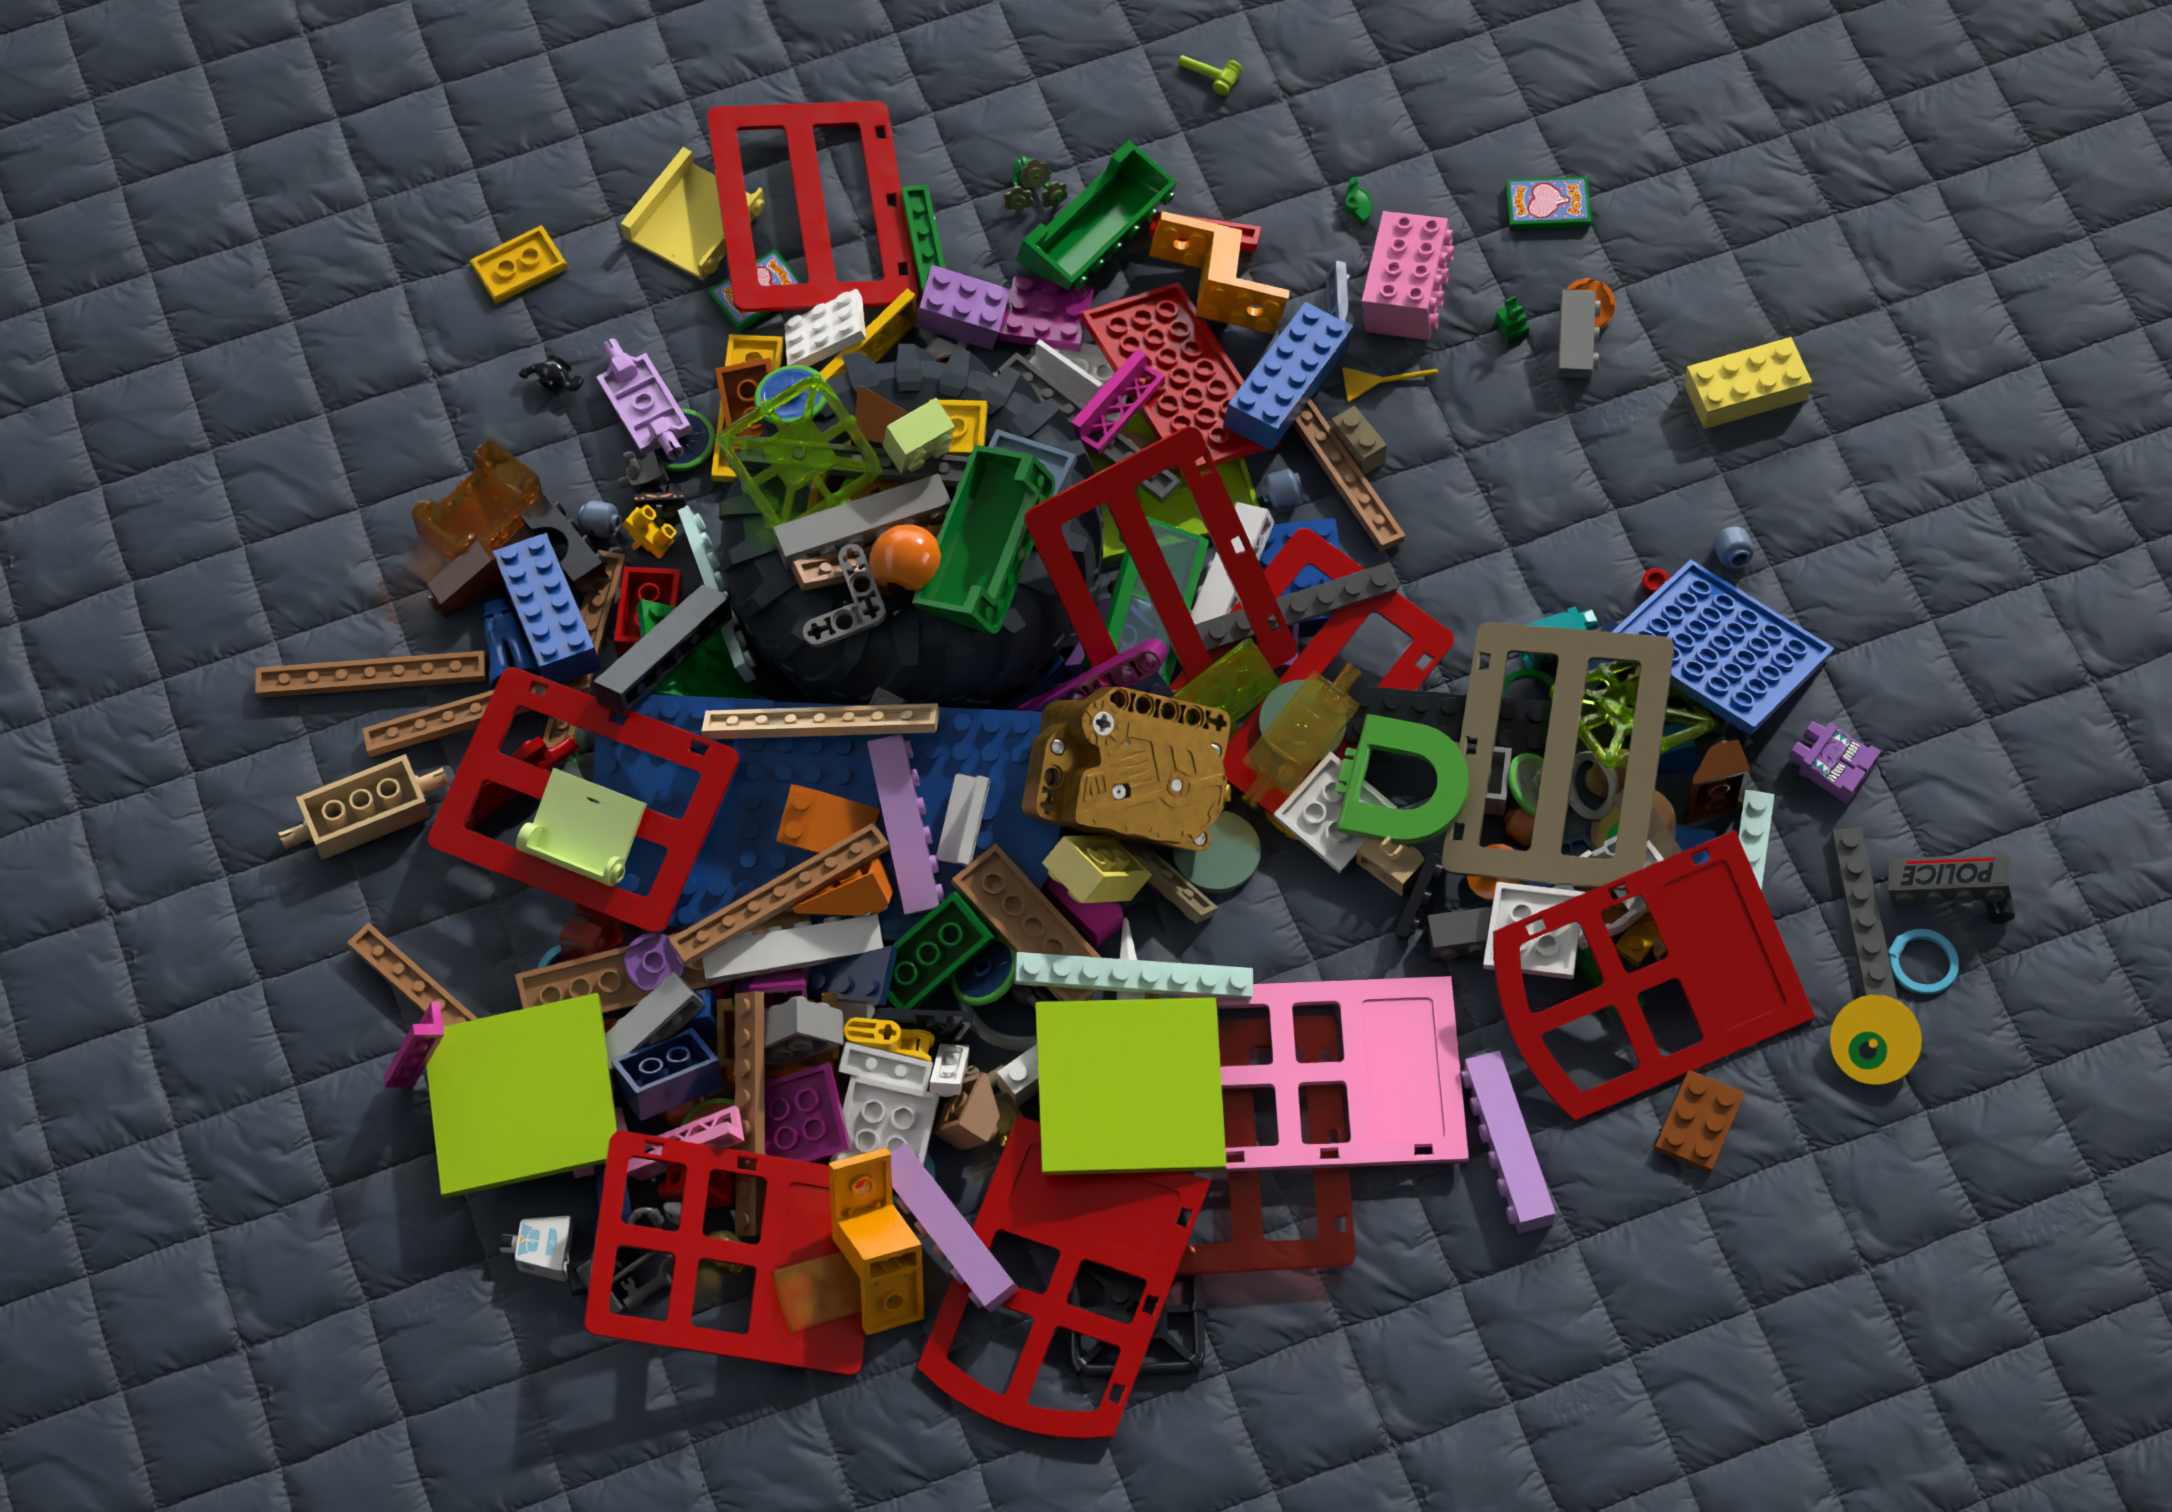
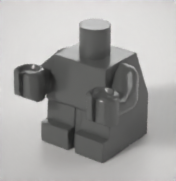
[618,451,670,491]

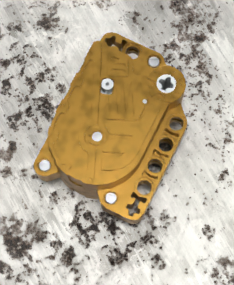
[1022,687,1230,851]

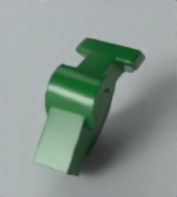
[1343,177,1373,225]

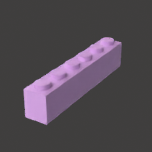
[867,734,945,917]
[1460,1051,1556,1234]
[891,1143,1019,1313]

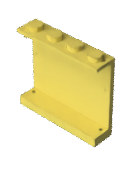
[621,147,765,281]

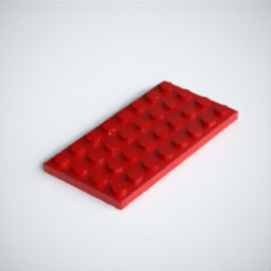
[1081,282,1282,477]

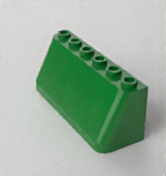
[1016,140,1177,291]
[912,445,1055,634]

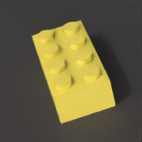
[1684,337,1812,429]
[1042,835,1152,903]

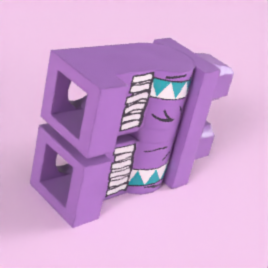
[1789,721,1881,804]

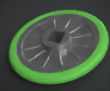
[1508,753,1569,817]

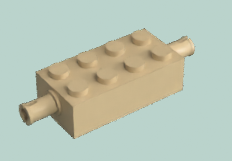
[278,754,449,860]

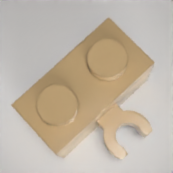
[1356,836,1425,896]

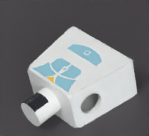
[500,1216,574,1281]

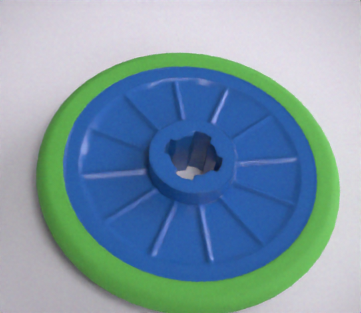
[754,365,829,426]

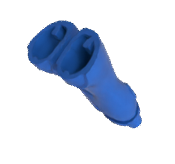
[483,599,541,691]

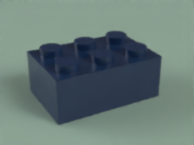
[611,1028,722,1121]

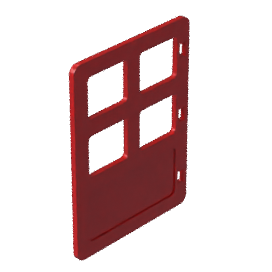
[584,1131,867,1376]

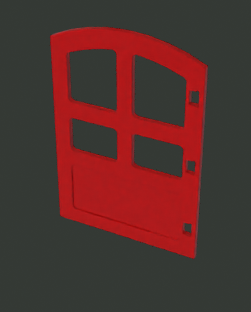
[1493,830,1815,1121]
[917,1116,1211,1440]

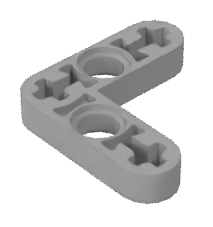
[803,544,886,647]

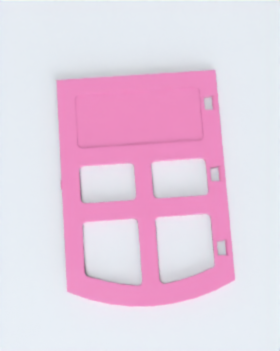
[1180,976,1469,1173]

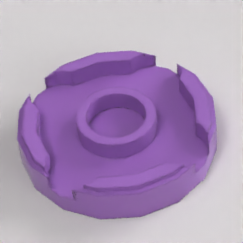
[624,933,684,992]

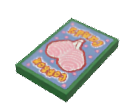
[1506,176,1592,230]
[708,250,804,332]

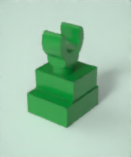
[1494,296,1530,343]

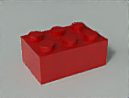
[614,567,684,658]

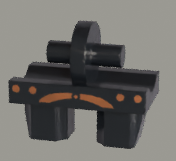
[634,484,686,527]

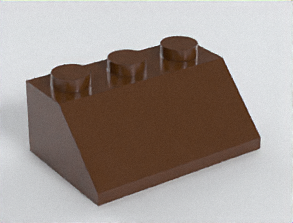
[1683,740,1750,825]

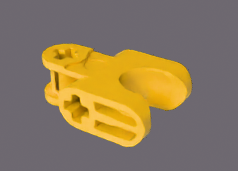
[843,1017,935,1062]

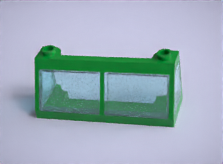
[1081,516,1209,686]

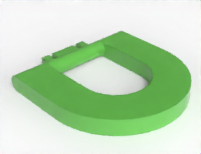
[1335,714,1470,844]

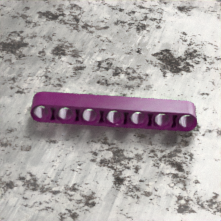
[1012,638,1167,712]

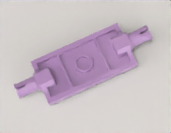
[597,338,693,460]

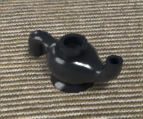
[518,355,585,392]

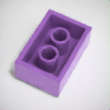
[914,265,1011,350]

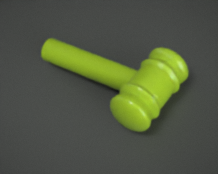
[1178,55,1243,96]

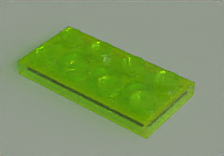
[1161,638,1282,726]

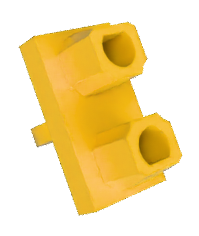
[622,505,677,559]

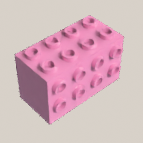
[1362,211,1454,340]

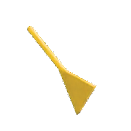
[1342,367,1438,403]

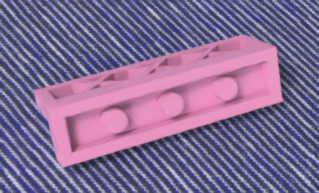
[627,1106,744,1181]

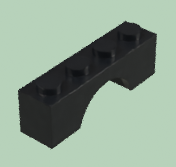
[518,494,609,597]

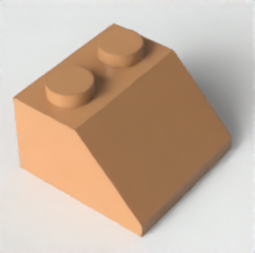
[932,1072,1000,1151]

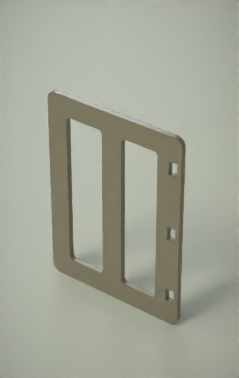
[1442,622,1674,891]

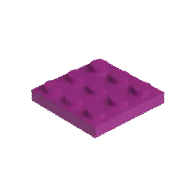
[999,276,1094,352]
[764,1062,852,1163]

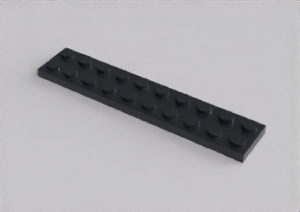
[1345,685,1635,765]

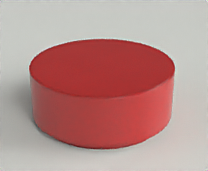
[1641,568,1670,596]

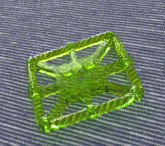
[716,374,883,529]
[1549,661,1715,770]

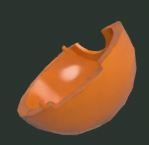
[869,524,942,591]

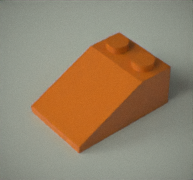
[715,358,774,451]
[776,784,880,854]
[793,856,895,916]

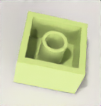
[882,398,955,474]

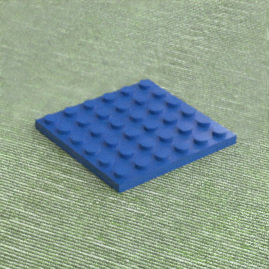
[1612,559,1834,735]

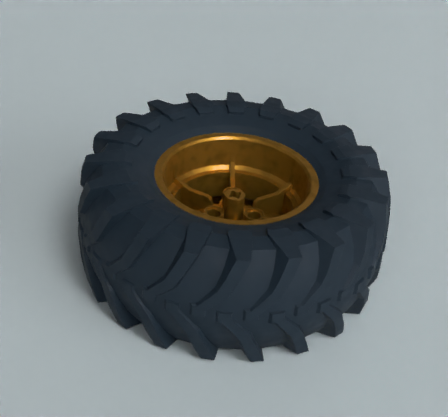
[719,344,1103,710]

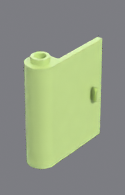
[516,768,647,886]

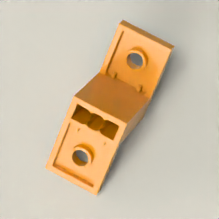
[1149,211,1289,335]
[829,1148,924,1335]

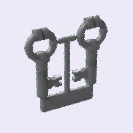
[576,1207,674,1314]

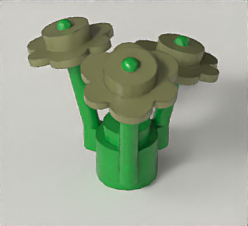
[1004,156,1068,212]

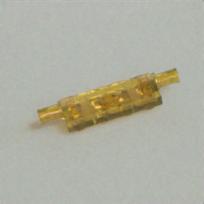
[1240,663,1362,809]

